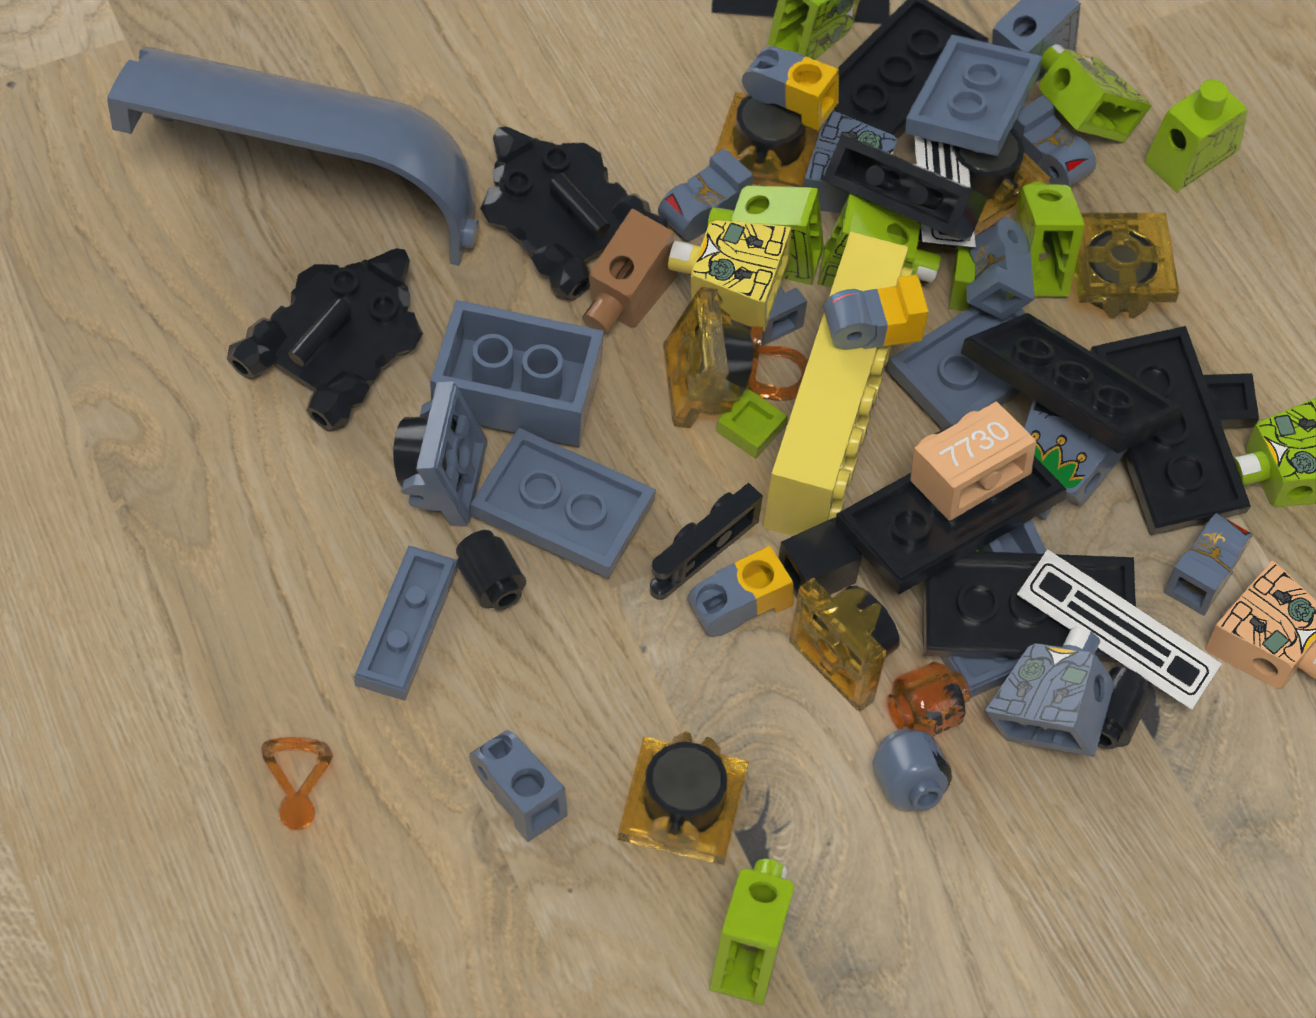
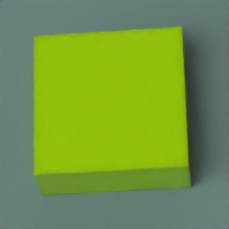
[948,246,976,311]
[716,389,788,459]

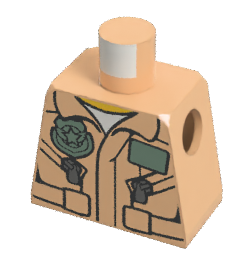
[1205,560,1316,688]

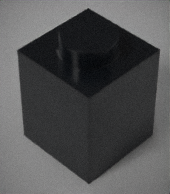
[778,517,863,608]

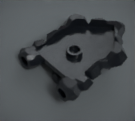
[480,126,668,301]
[227,248,423,431]

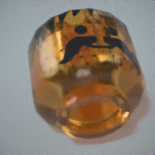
[886,662,970,736]

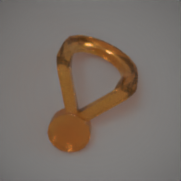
[747,325,808,401]
[261,737,333,830]

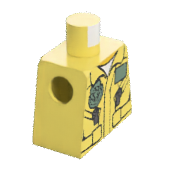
[668,220,791,331]

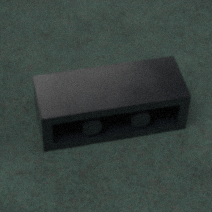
[822,134,989,241]

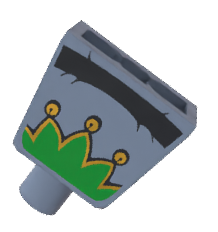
[1024,400,1128,520]

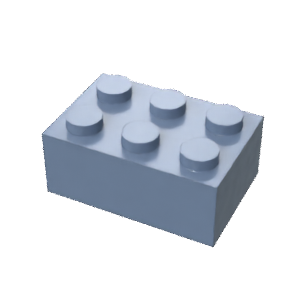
[430,300,604,447]

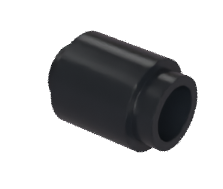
[456,530,526,610]
[1098,667,1149,749]

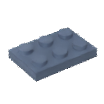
[905,35,1042,156]
[887,294,1026,429]
[470,428,656,579]

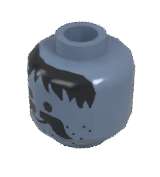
[872,729,953,810]

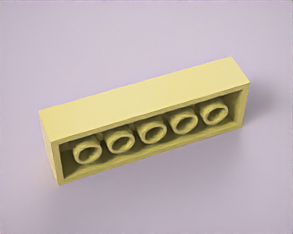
[763,231,913,536]

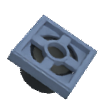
[393,381,488,526]

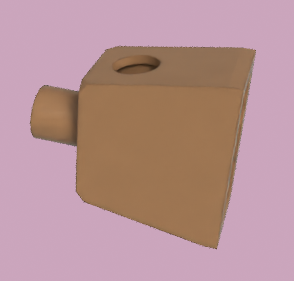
[582,209,677,335]

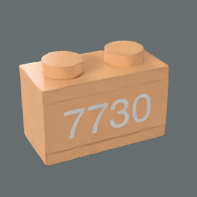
[910,401,1036,521]

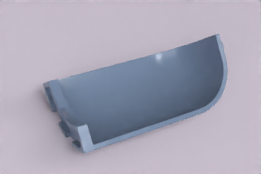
[107,47,479,266]

